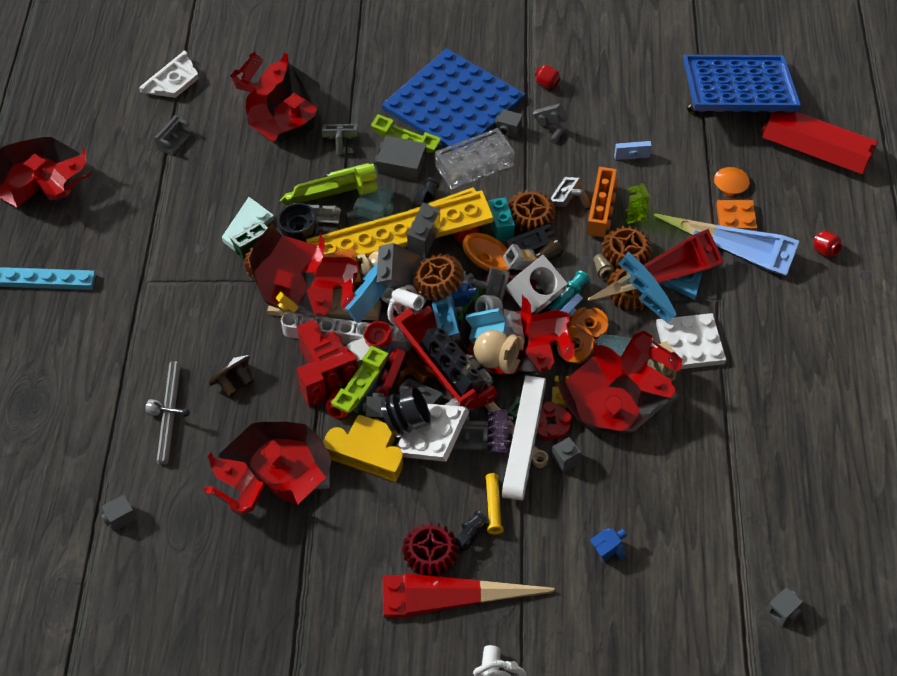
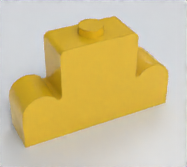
[323,415,403,482]

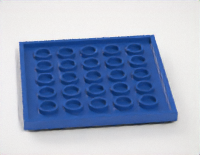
[382,48,525,157]
[683,55,801,112]

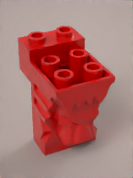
[296,319,358,407]

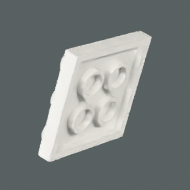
[656,313,726,369]
[396,404,469,462]

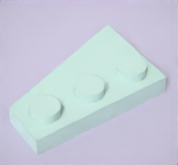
[222,197,274,251]

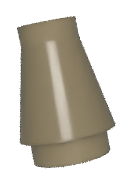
[593,254,615,281]

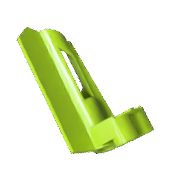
[280,163,378,206]

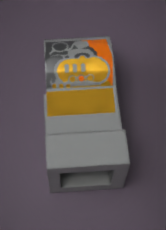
[503,244,538,270]

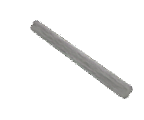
[157,361,180,465]

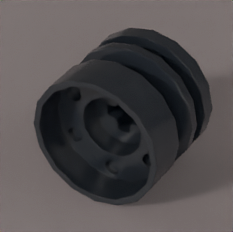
[278,203,320,242]
[381,386,431,438]

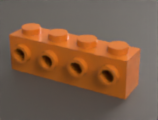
[587,167,619,238]

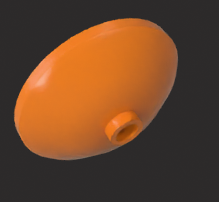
[463,233,512,272]

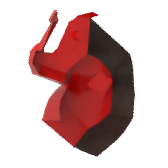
[230,51,320,142]
[249,223,358,318]
[460,294,574,378]
[556,330,682,434]
[201,422,332,515]

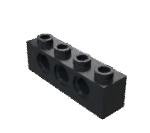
[419,328,485,397]

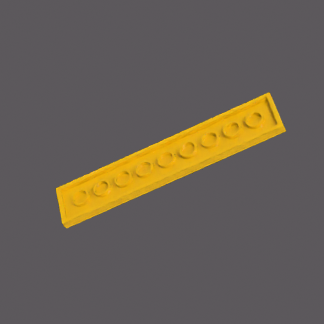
[306,190,494,257]

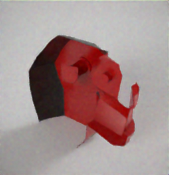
[0,137,92,207]

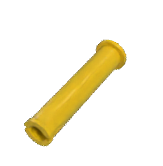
[485,473,504,535]

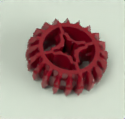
[402,521,459,577]

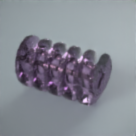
[487,410,513,453]

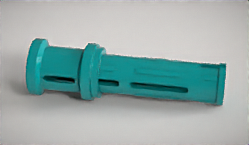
[546,270,591,312]

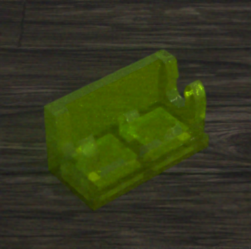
[625,183,650,224]

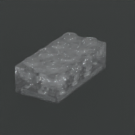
[435,128,514,190]

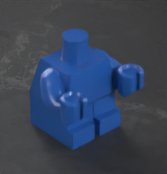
[452,282,477,307]
[590,528,627,562]

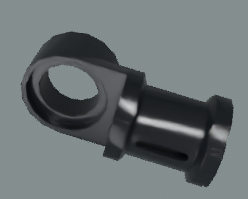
[413,177,440,208]
[455,511,489,552]

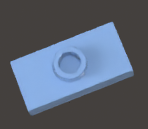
[614,141,652,160]
[561,294,583,318]

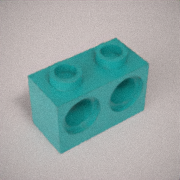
[488,197,515,241]

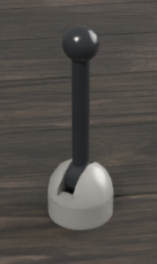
[145,399,190,417]

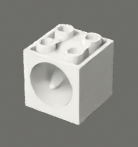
[506,255,568,314]

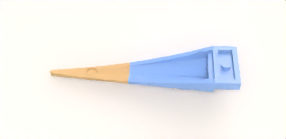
[654,214,799,276]

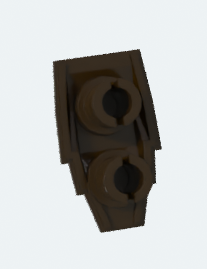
[209,355,254,398]

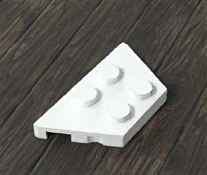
[139,51,199,98]

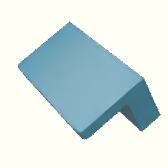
[465,308,510,344]

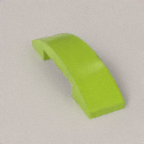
[370,114,441,153]
[331,346,389,413]

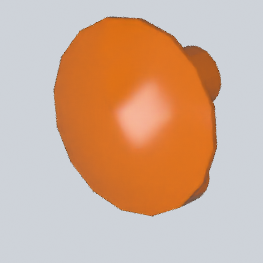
[714,167,750,197]

